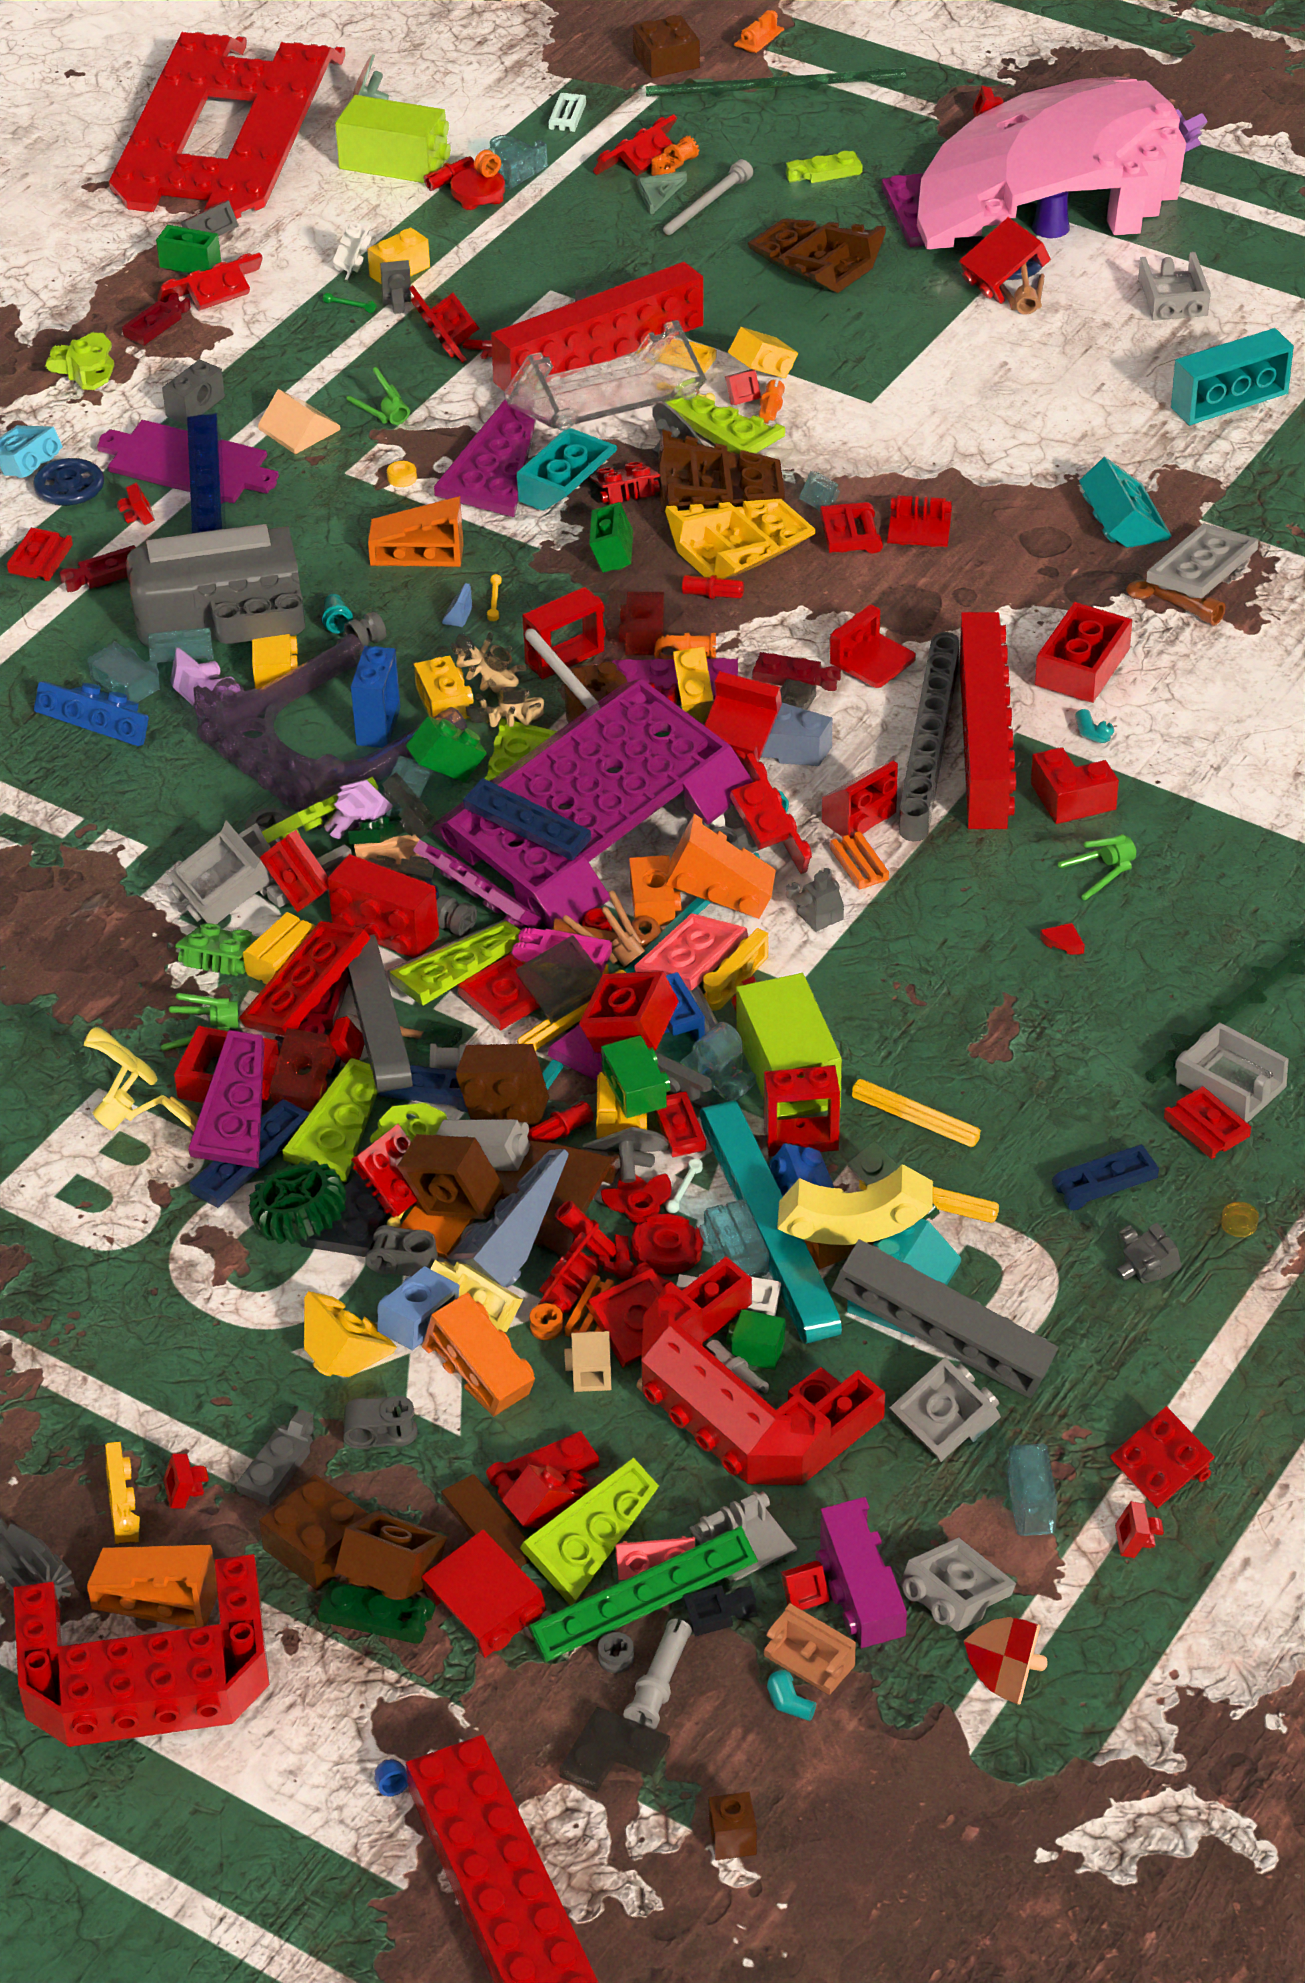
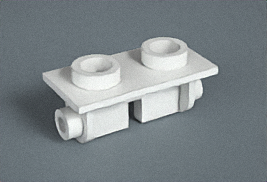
[333,222,372,280]

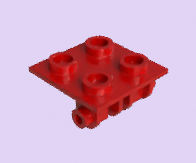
[589,461,660,505]
[887,495,952,547]
[351,1124,418,1218]
[538,1224,599,1313]
[1109,1406,1215,1509]

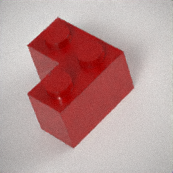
[1031,747,1119,824]

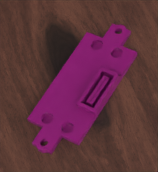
[97,420,279,504]

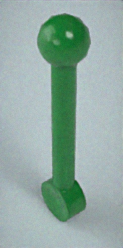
[322,293,377,313]

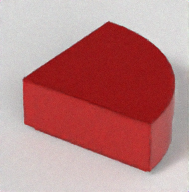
[1040,923,1085,955]

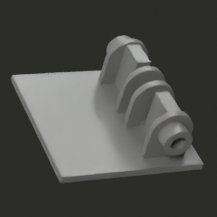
[689,1491,797,1584]

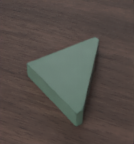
[637,171,687,214]

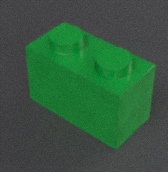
[156,225,221,273]
[589,502,633,573]
[406,716,487,783]
[601,1035,671,1118]

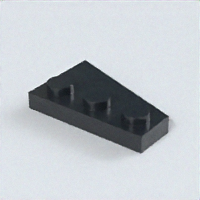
[300,1173,387,1257]

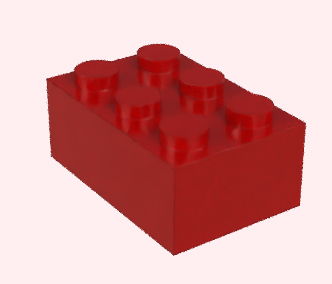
[1035,602,1132,703]
[328,854,439,958]

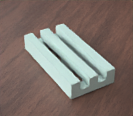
[549,93,586,132]

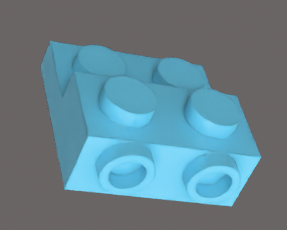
[0,425,63,478]

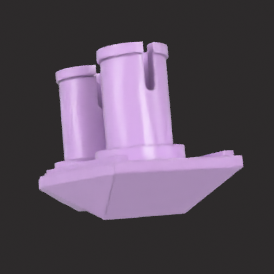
[170,648,237,710]
[324,779,394,839]

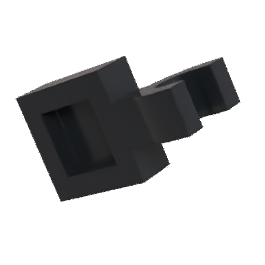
[683,1585,758,1636]

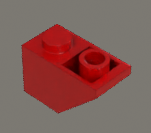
[502,1465,590,1529]

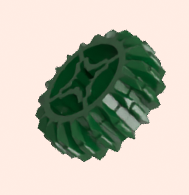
[248,1160,347,1244]

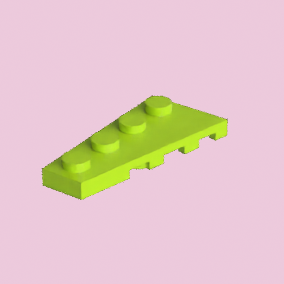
[664,390,785,454]
[484,718,558,781]
[262,777,379,844]
[389,920,521,1006]
[283,1058,377,1182]
[520,1458,659,1606]

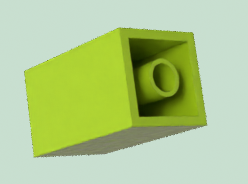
[335,95,451,183]
[736,973,842,1120]

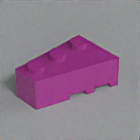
[815,1496,907,1649]

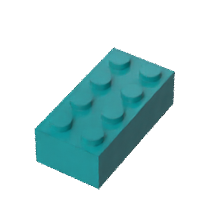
[1171,328,1294,426]

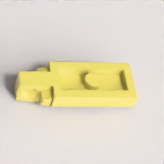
[431,1260,523,1332]

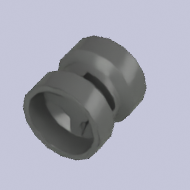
[344,611,387,651]
[437,894,477,937]

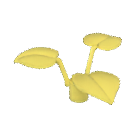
[84,1027,199,1132]

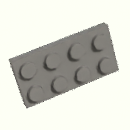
[1146,523,1259,598]

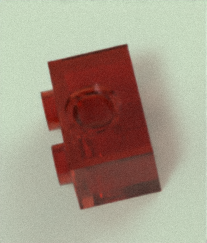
[619,592,665,655]
[269,1028,336,1111]

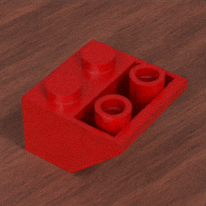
[822,760,898,839]

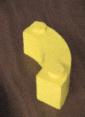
[777,1164,933,1245]

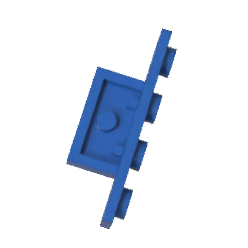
[34,681,149,746]

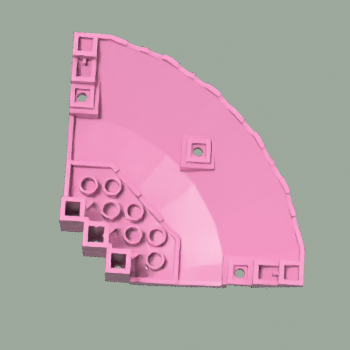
[917,76,1186,249]

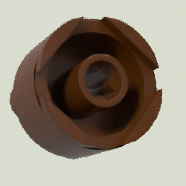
[564,662,628,724]

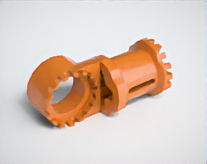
[651,136,699,176]
[655,633,716,660]

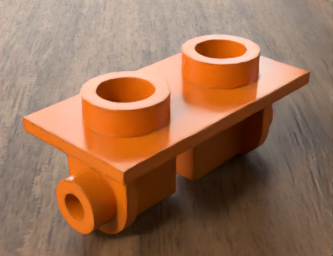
[734,10,784,53]

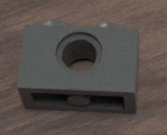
[162,359,225,425]

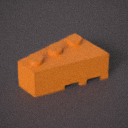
[368,496,464,567]
[666,813,776,919]
[422,1292,535,1417]
[87,1545,218,1628]

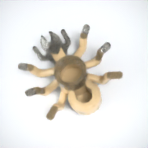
[450,632,529,696]
[466,686,544,727]

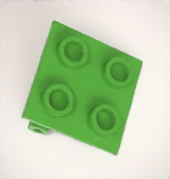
[175,923,259,976]

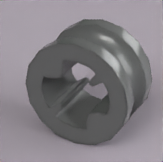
[598,1632,634,1674]

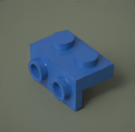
[768,1143,834,1196]

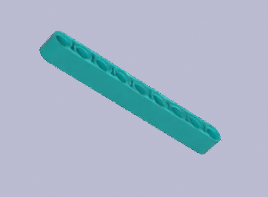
[700,1100,842,1344]

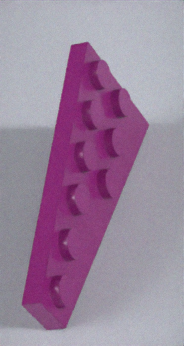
[434,393,540,518]

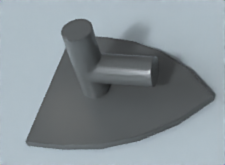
[652,401,703,457]
[583,1127,668,1183]

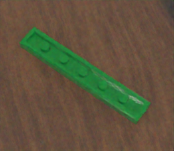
[528,1526,758,1663]

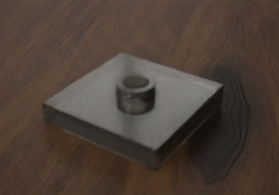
[515,935,602,1024]

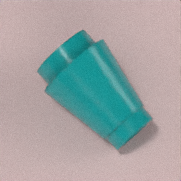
[322,594,353,634]

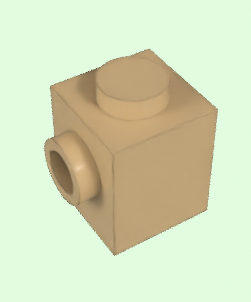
[565,1331,612,1392]

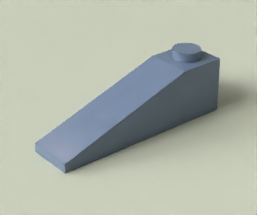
[446,1149,569,1287]

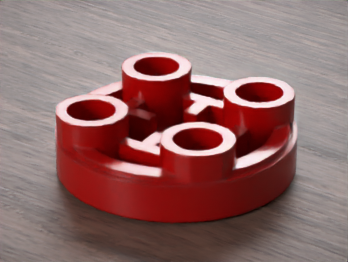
[451,168,505,210]

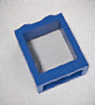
[351,646,401,748]

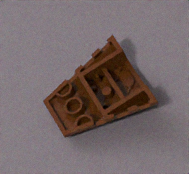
[748,219,886,293]
[658,429,785,512]
[488,1140,620,1259]

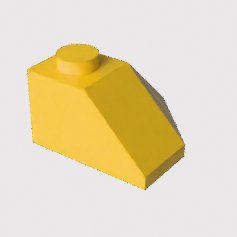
[304,1291,397,1377]

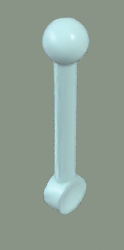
[665,1158,703,1214]

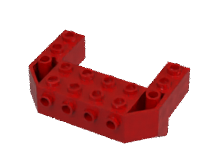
[641,1256,885,1485]
[13,1554,270,1747]

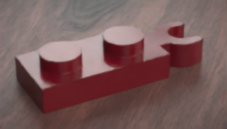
[122,293,191,346]
[59,545,136,592]
[752,652,841,691]
[298,972,349,1046]

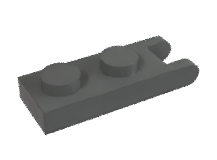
[655,1052,712,1110]

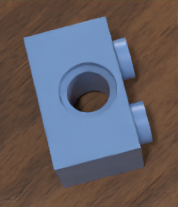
[377,1266,460,1351]

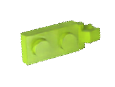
[786,151,862,183]

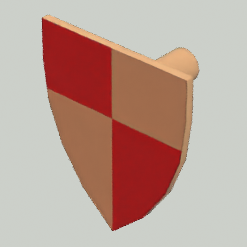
[964,1617,1047,1704]

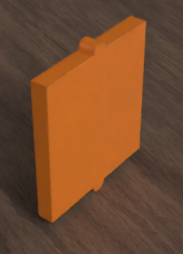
[399,1201,475,1259]

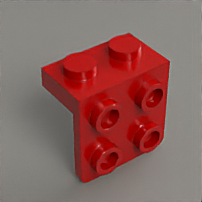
[829,604,916,688]

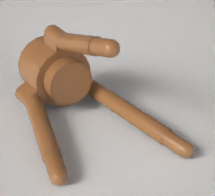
[999,263,1045,315]
[563,890,645,967]

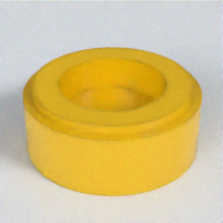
[387,461,417,487]

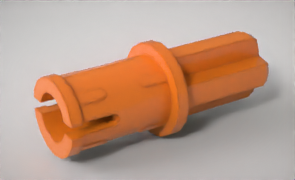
[759,380,785,424]

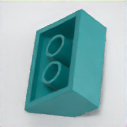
[517,427,617,511]
[1079,456,1172,548]
[847,1219,961,1338]

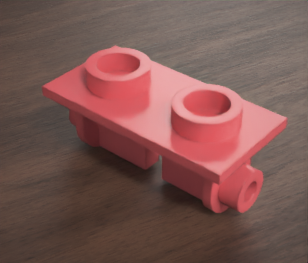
[615,1536,695,1580]

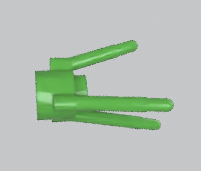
[346,367,410,425]
[1058,834,1136,901]
[160,993,238,1051]

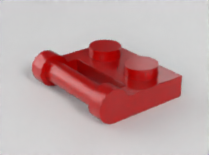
[820,502,883,554]

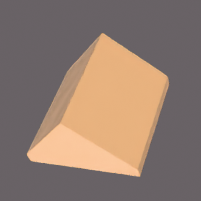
[258,389,340,454]

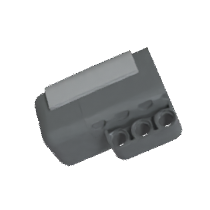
[126,524,305,648]

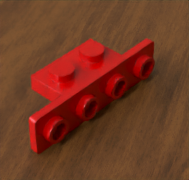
[593,114,678,176]
[157,252,263,311]
[409,285,480,363]
[730,753,812,874]

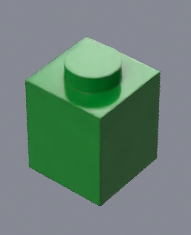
[727,1309,785,1370]

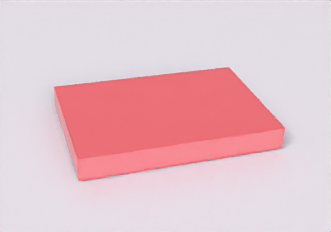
[634,913,748,991]

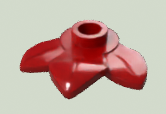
[601,1173,672,1223]

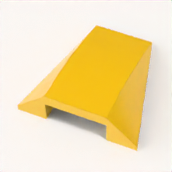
[665,499,815,579]

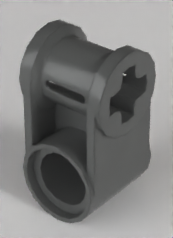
[365,1225,439,1276]
[343,1396,418,1449]

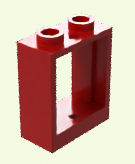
[522,587,606,680]
[174,1026,283,1103]
[764,1066,840,1157]

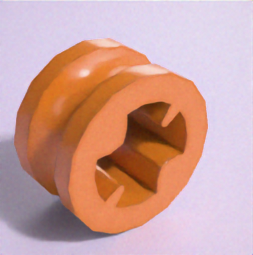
[474,149,501,177]
[529,1303,563,1340]

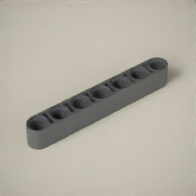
[346,934,413,1093]

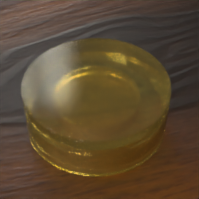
[1221,1202,1259,1237]

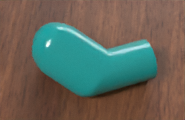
[1075,709,1114,744]
[767,1670,816,1722]

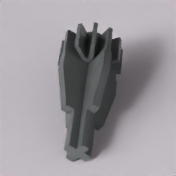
[0,1517,74,1608]

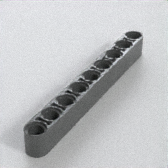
[899,632,960,842]

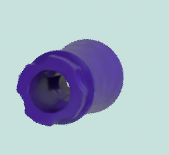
[1031,191,1070,238]

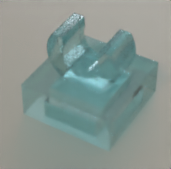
[799,471,840,511]

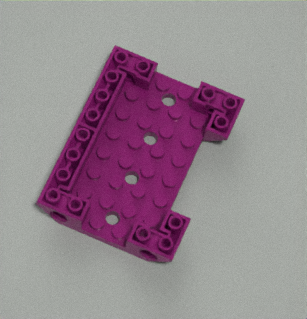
[429,679,753,930]

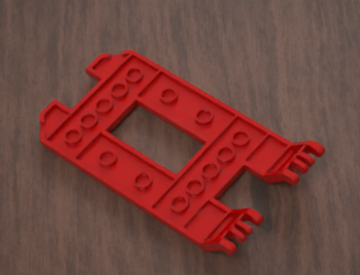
[109,32,345,219]

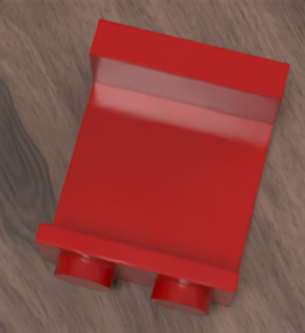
[959,217,1051,304]
[704,671,782,765]
[421,1529,547,1658]

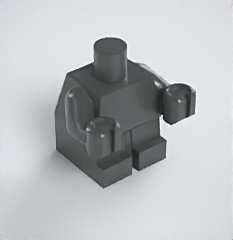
[786,868,844,932]
[1116,1223,1182,1284]

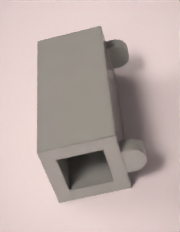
[436,1120,530,1171]

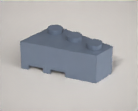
[761,703,833,766]

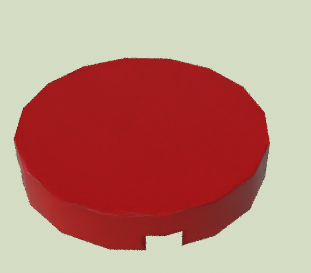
[631,1214,704,1274]

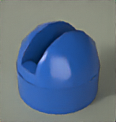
[374,1759,408,1797]

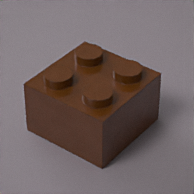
[632,15,700,78]
[455,1044,549,1125]
[397,1134,504,1219]
[259,1474,369,1591]
[334,1510,447,1600]

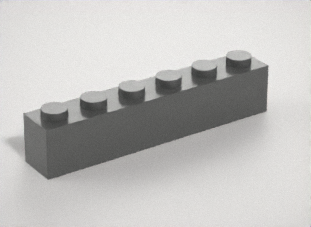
[831,1239,1059,1399]

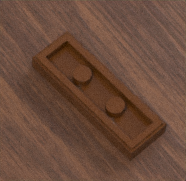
[441,1474,531,1567]

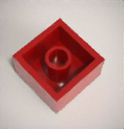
[579,971,679,1053]

